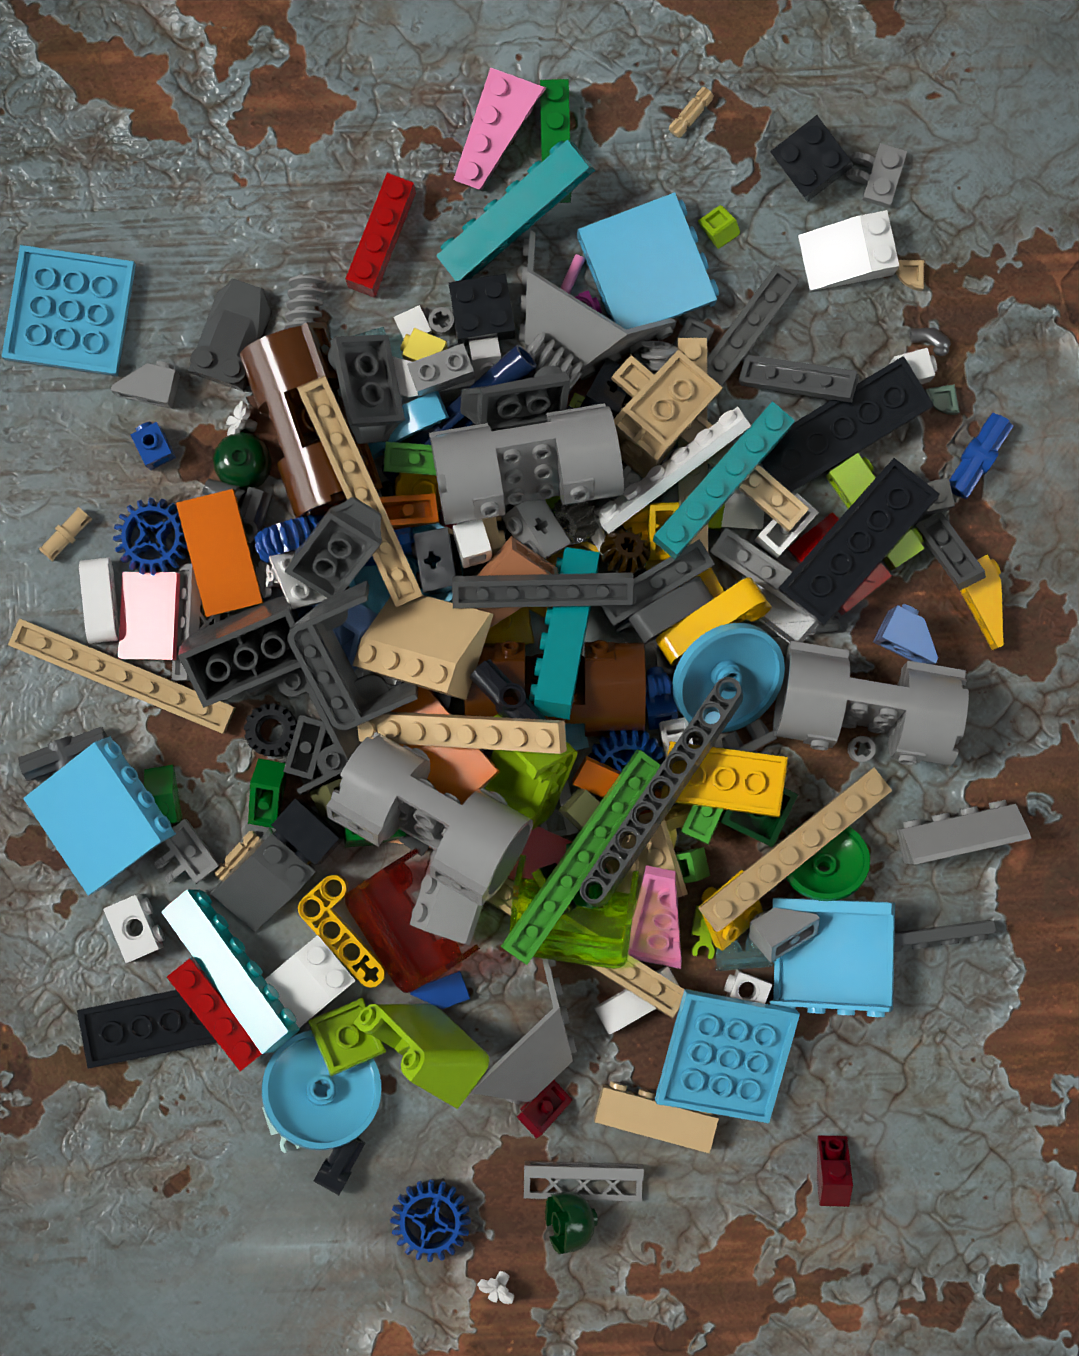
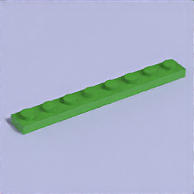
[501,750,661,965]

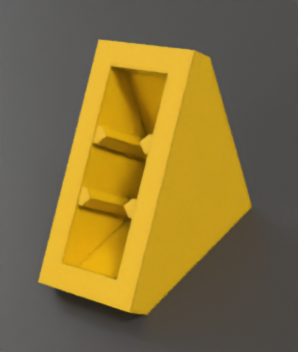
[622,502,679,560]

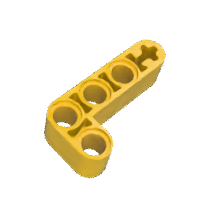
[655,577,772,666]
[298,874,386,988]

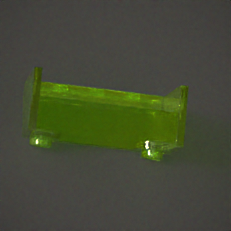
[509,854,639,969]

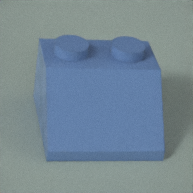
[873,604,938,665]

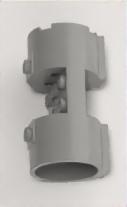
[429,403,624,525]
[773,641,969,766]
[326,732,533,906]

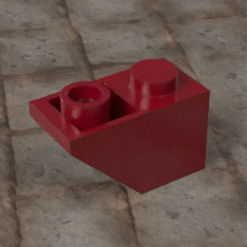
[817,1136,853,1207]

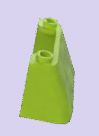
[485,714,578,830]
[353,1004,489,1109]

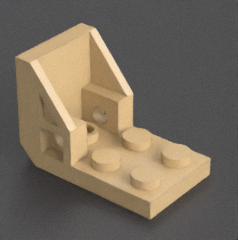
[614,350,723,478]

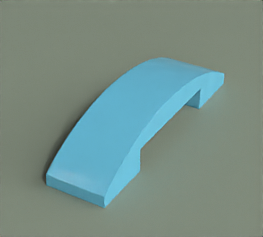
[368,391,449,460]

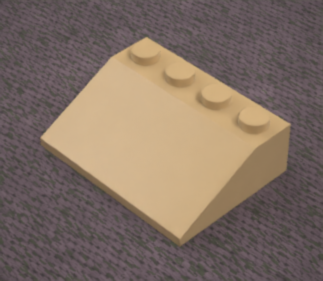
[353,595,494,700]

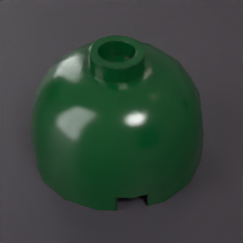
[213,432,272,491]
[545,1192,598,1254]

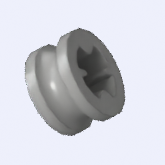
[428,307,455,336]
[847,736,876,763]

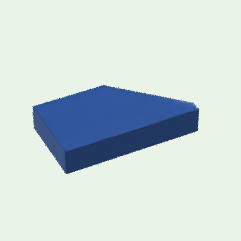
[409,971,470,1009]

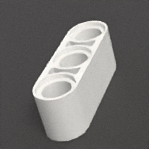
[79,557,119,644]
[594,966,679,1034]

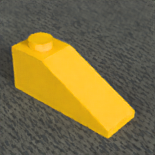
[960,555,1004,650]

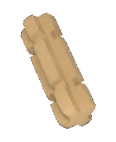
[669,87,714,138]
[214,831,260,881]

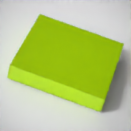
[308,998,386,1077]

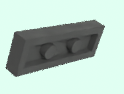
[915,512,986,591]

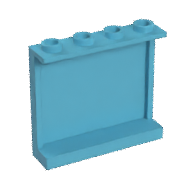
[577,192,719,329]
[23,736,176,896]
[770,897,895,1017]

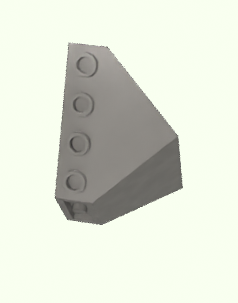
[519,230,677,380]
[470,943,577,1105]

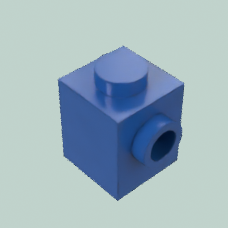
[130,422,176,470]

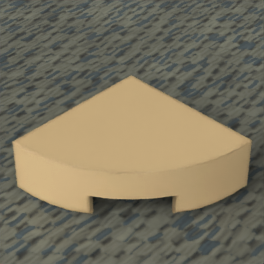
[896,260,924,291]

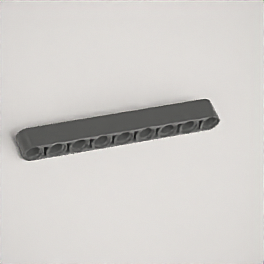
[580,677,743,907]

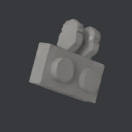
[846,143,907,208]
[154,819,220,884]

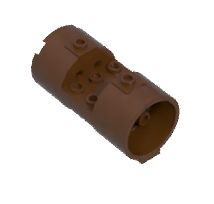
[240,322,383,518]
[464,640,646,737]

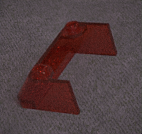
[345,848,480,993]

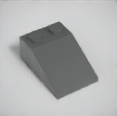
[210,828,316,932]

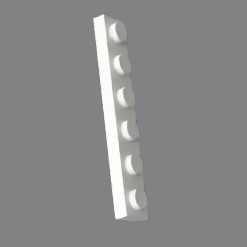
[597,407,751,534]

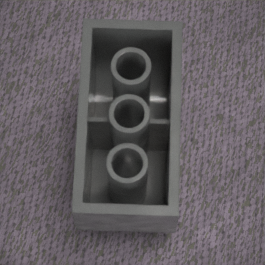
[178,596,301,708]

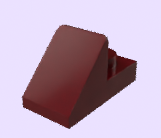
[516,1080,572,1139]

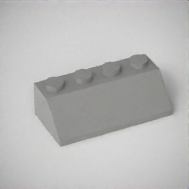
[896,800,1031,865]
[409,849,482,946]

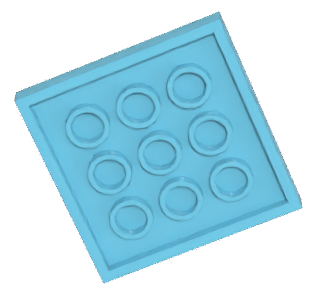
[2,245,136,376]
[655,989,800,1123]

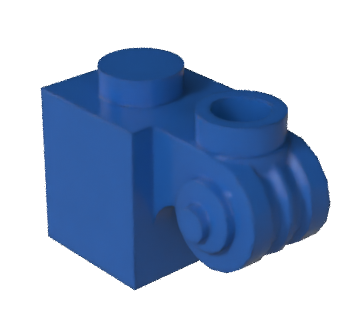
[645,667,678,730]

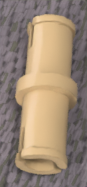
[39,507,92,562]

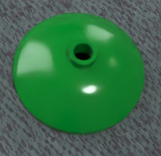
[786,824,870,901]

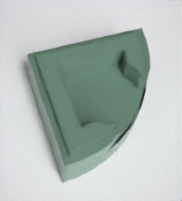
[925,384,960,415]

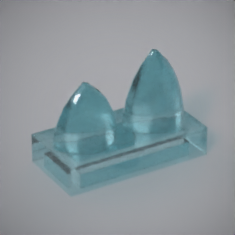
[714,932,776,971]

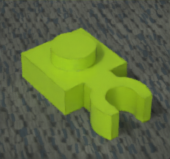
[691,905,715,959]

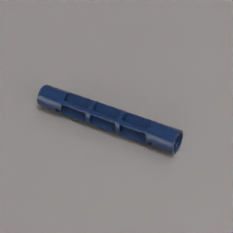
[381,345,536,485]

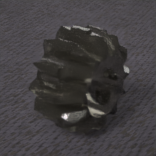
[551,498,599,545]

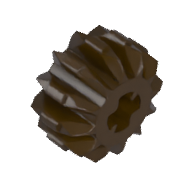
[600,526,651,575]

